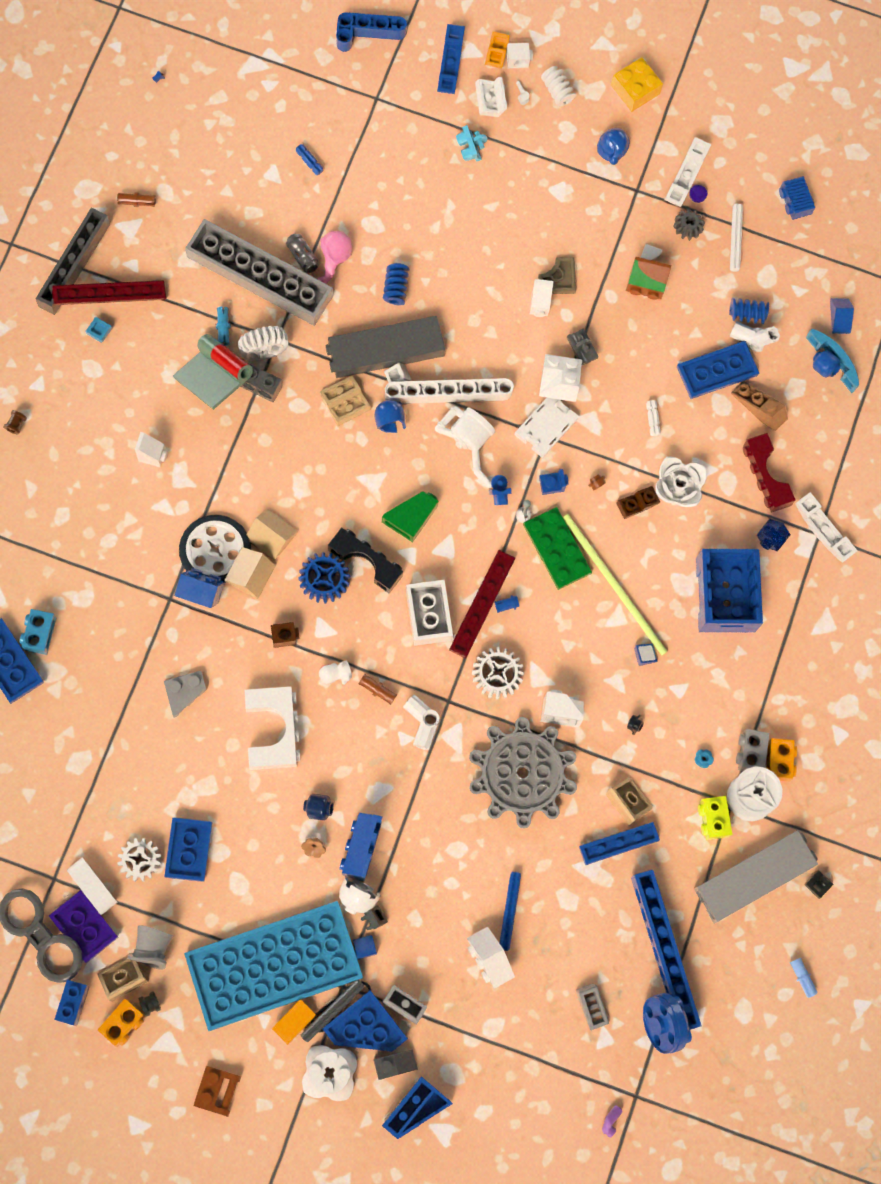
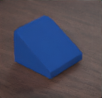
[353,935,377,960]

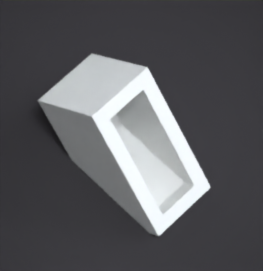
[530,279,553,317]
[135,432,168,467]

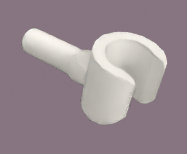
[516,81,529,105]

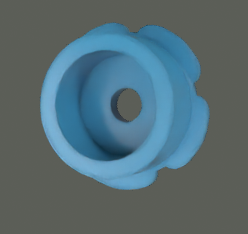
[694,749,714,768]

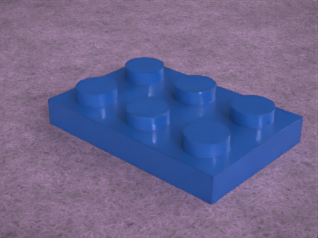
[164,817,212,882]

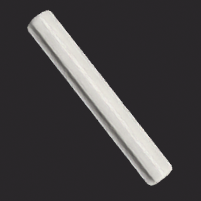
[730,203,743,272]

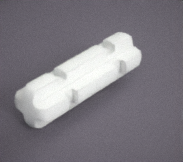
[646,400,661,436]

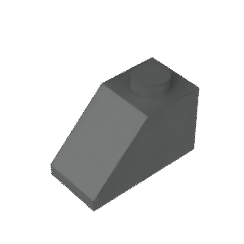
[373,1049,418,1080]

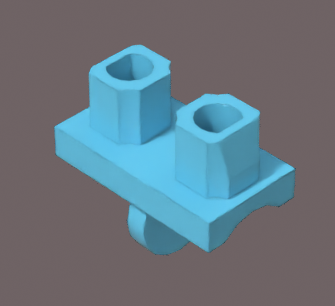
[456,125,487,162]

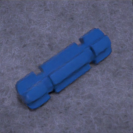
[296,144,323,176]

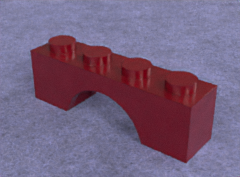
[743,433,796,513]

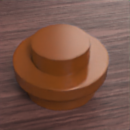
[588,474,606,491]

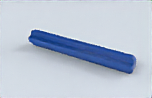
[499,872,521,951]

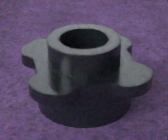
[627,714,644,735]

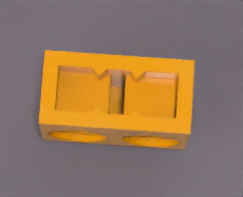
[766,738,797,782]
[97,999,145,1047]

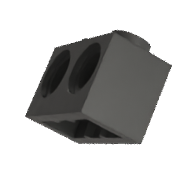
[240,363,282,403]

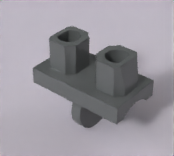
[567,328,599,365]

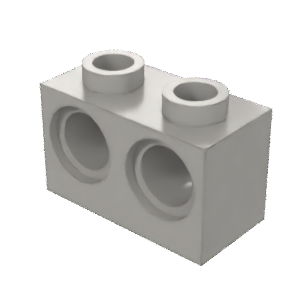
[736,729,770,771]

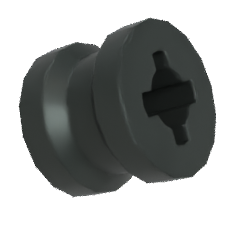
[138,991,161,1017]

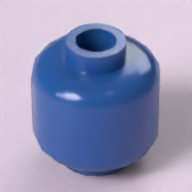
[813,350,841,378]

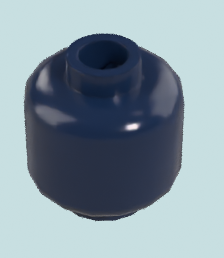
[303,794,334,820]

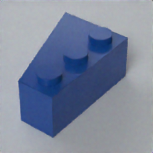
[382,1077,453,1139]

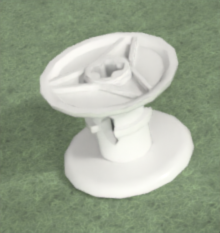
[727,766,783,822]

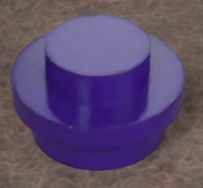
[689,185,708,203]

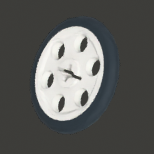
[179,515,251,583]

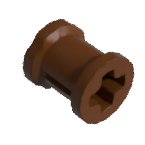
[3,410,27,435]

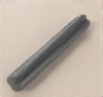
[301,980,364,1042]

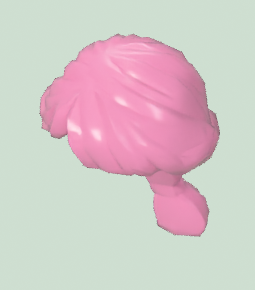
[317,231,352,284]

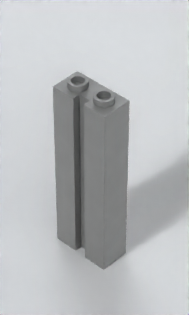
[694,830,818,924]

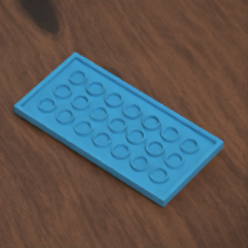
[184,901,363,1032]

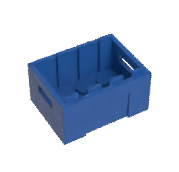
[695,549,763,633]

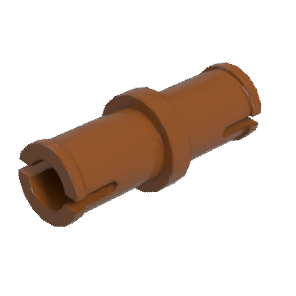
[117,192,156,207]
[358,674,397,705]

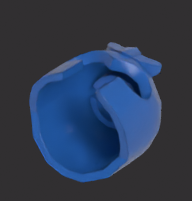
[374,400,406,433]

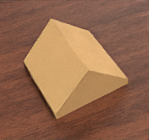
[246,509,298,561]
[224,547,276,599]
[606,777,653,826]
[97,958,148,1002]

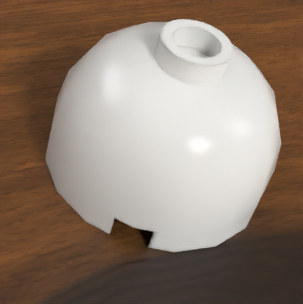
[339,877,380,915]

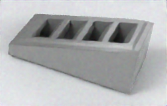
[575,984,609,1030]

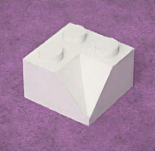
[539,354,582,402]
[540,690,584,728]

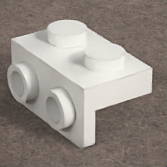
[475,77,507,117]

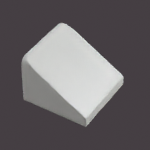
[384,363,411,383]

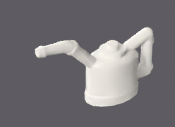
[435,406,495,489]

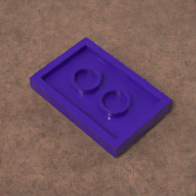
[49,890,119,964]

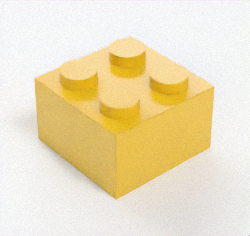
[611,57,663,112]

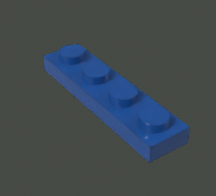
[579,822,660,866]

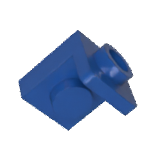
[539,469,568,495]

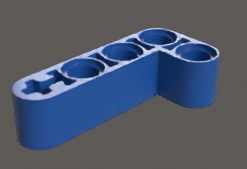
[336,12,407,52]

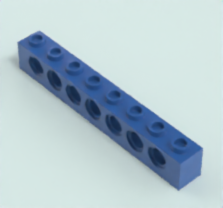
[631,870,702,1030]

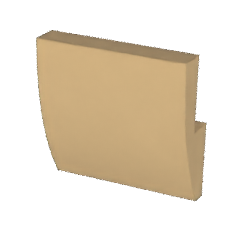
[319,376,371,426]

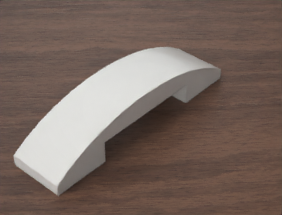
[665,137,711,207]
[795,492,857,563]

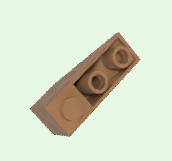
[731,381,788,431]

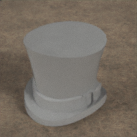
[127,925,173,970]

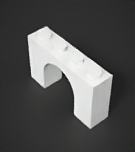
[244,686,300,770]

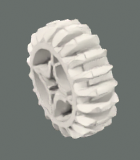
[238,326,289,361]
[472,647,524,699]

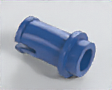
[494,595,520,613]

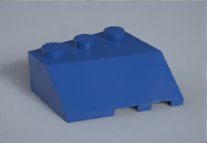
[339,813,382,882]

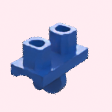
[489,475,512,506]

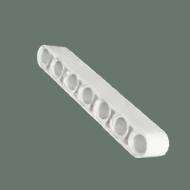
[384,378,514,404]

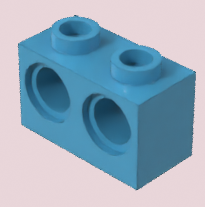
[20,609,56,655]

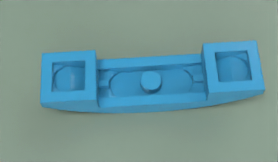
[806,329,859,393]

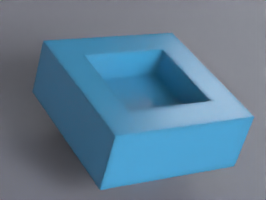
[85,317,112,343]

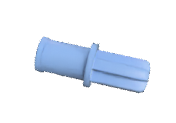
[790,957,817,998]

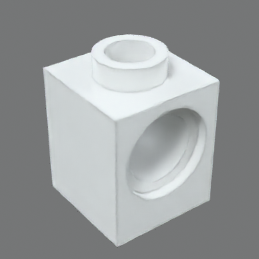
[506,43,533,69]

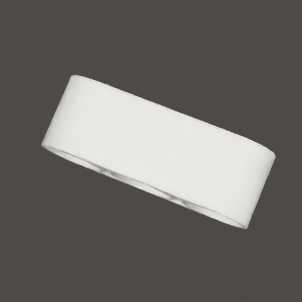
[67,857,118,915]

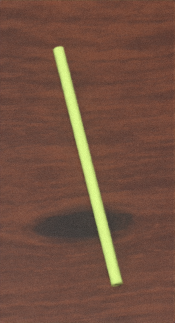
[563,514,668,656]

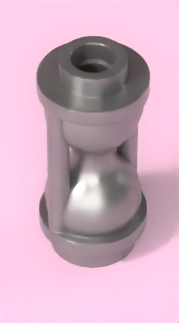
[286,234,319,273]

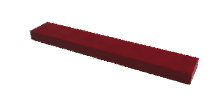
[52,280,166,305]
[449,550,515,659]

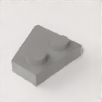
[163,671,207,718]

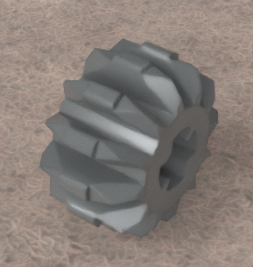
[673,208,705,241]

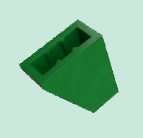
[381,491,439,543]

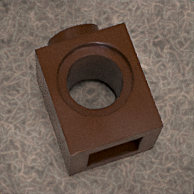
[271,622,300,648]

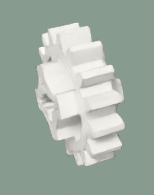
[117,838,161,882]

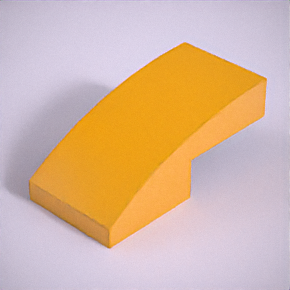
[485,32,510,69]

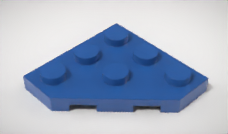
[322,990,408,1052]

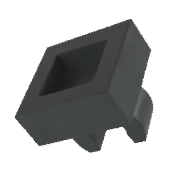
[805,871,834,899]
[361,905,388,930]

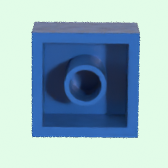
[174,568,225,608]

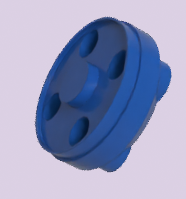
[643,993,692,1054]

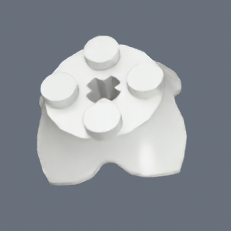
[655,456,707,507]
[302,1045,357,1101]

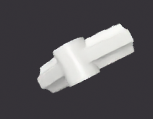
[729,321,780,352]
[403,694,440,751]

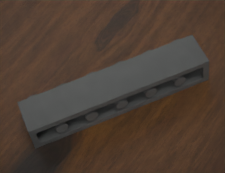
[35,207,110,315]

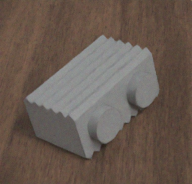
[383,985,427,1025]

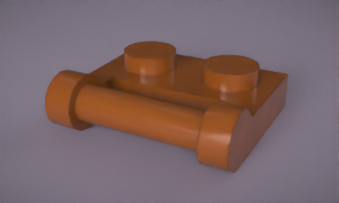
[193,1066,241,1117]

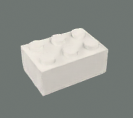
[405,580,453,646]

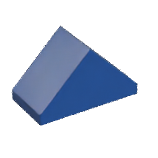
[830,298,854,334]

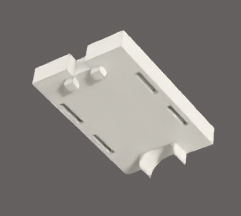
[514,397,579,458]

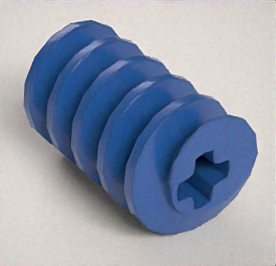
[383,263,410,306]
[729,298,769,325]

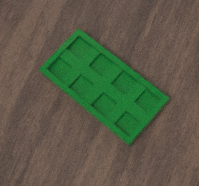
[523,507,592,590]

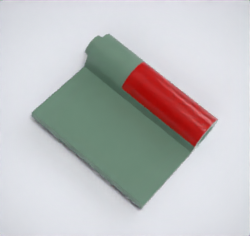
[173,334,253,410]

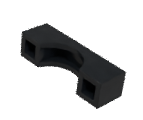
[328,527,403,594]

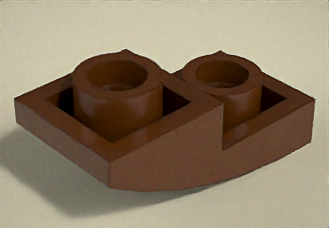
[616,486,660,519]

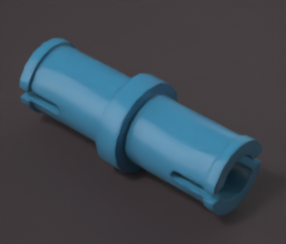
[216,307,231,346]

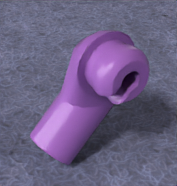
[602,1106,623,1138]

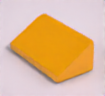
[272,999,316,1045]

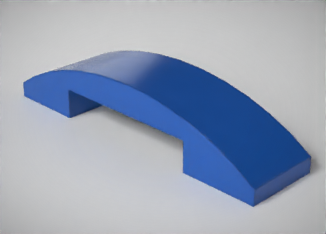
[437,24,465,95]

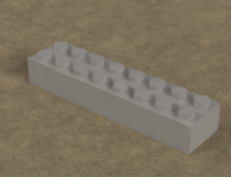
[185,219,333,326]

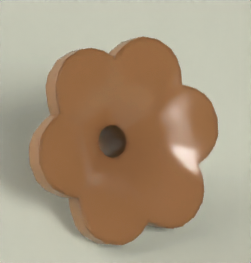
[301,838,326,858]

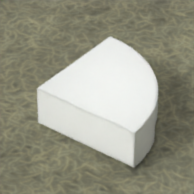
[640,244,663,261]

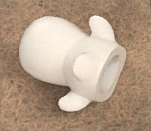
[319,660,352,685]

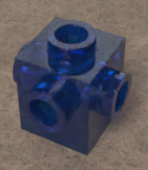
[756,519,791,552]

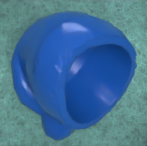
[597,127,630,165]

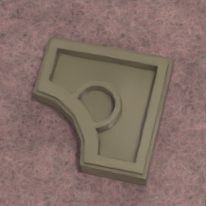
[538,257,576,294]

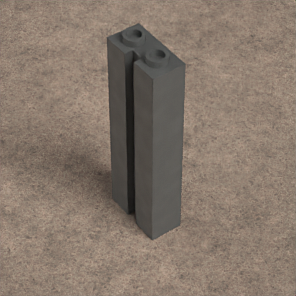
[325,316,445,378]

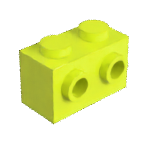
[698,796,733,840]

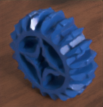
[298,552,350,604]

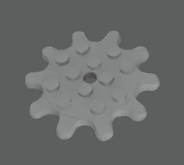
[469,717,577,829]

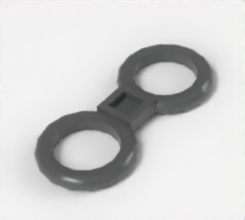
[0,888,83,983]

